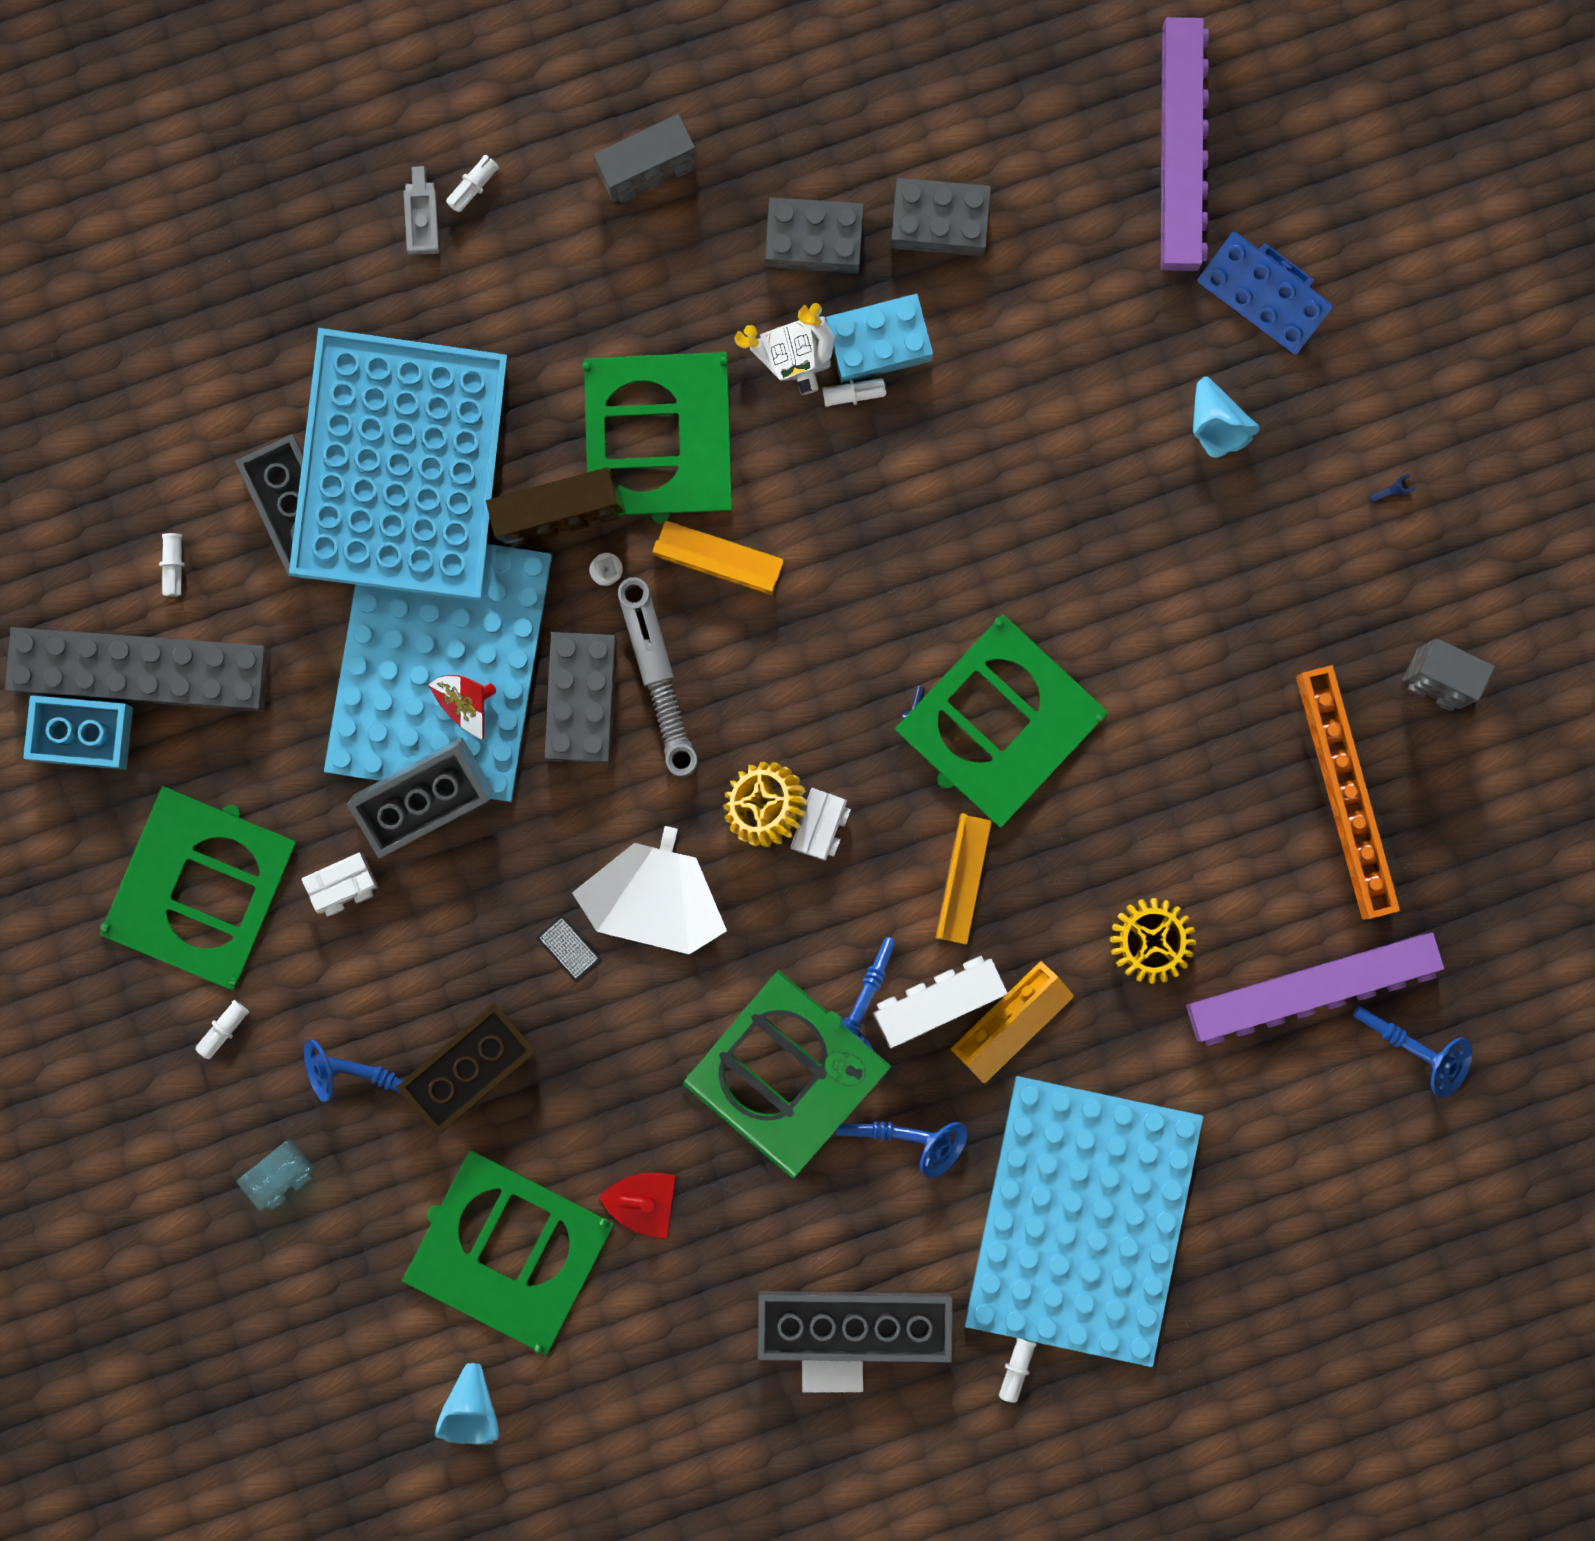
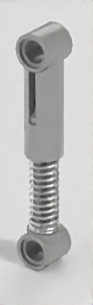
[618,577,698,778]

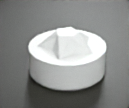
[589,553,623,586]

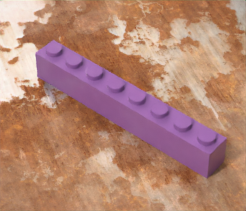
[1161,17,1209,271]
[1186,933,1444,1046]

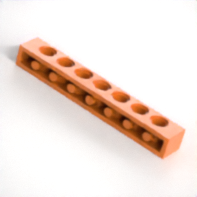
[1296,665,1400,920]

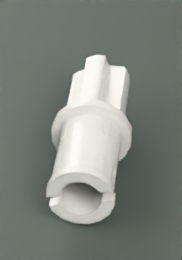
[446,155,499,212]
[823,378,886,407]
[159,533,185,597]
[196,1000,250,1059]
[999,1338,1037,1403]

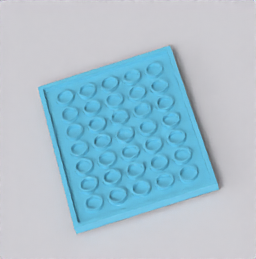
[289,328,507,600]
[324,544,552,802]
[964,1076,1203,1367]

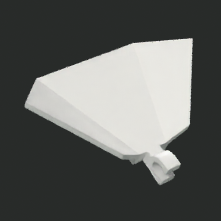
[572,826,727,954]

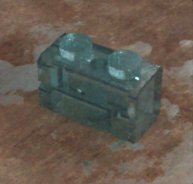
[237,1139,314,1211]

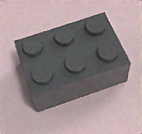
[593,114,697,203]
[890,178,991,256]
[765,197,863,274]
[1401,638,1495,711]

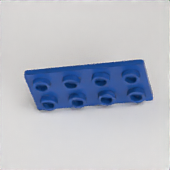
[1198,232,1333,354]

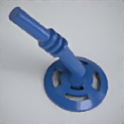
[842,937,896,1050]
[1352,1005,1473,1098]
[304,1039,403,1102]
[836,1121,968,1178]

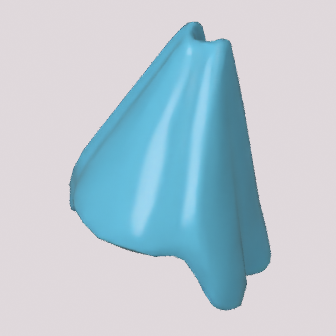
[1193,377,1259,458]
[435,1363,499,1445]

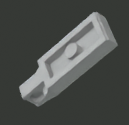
[404,166,440,255]

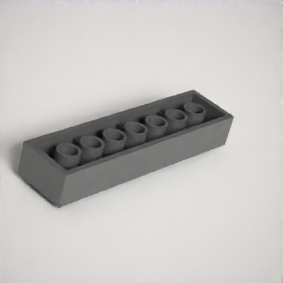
[5,627,270,712]

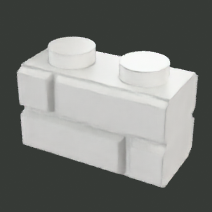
[790,788,851,861]
[302,852,378,917]

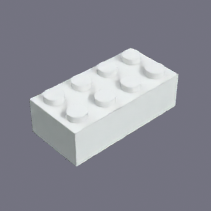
[873,956,1008,1048]

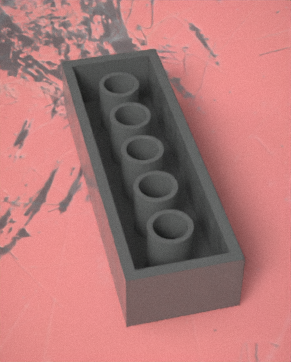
[758,1291,952,1362]

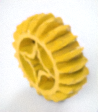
[722,762,808,847]
[1109,898,1196,984]

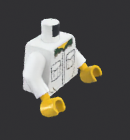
[735,303,835,395]

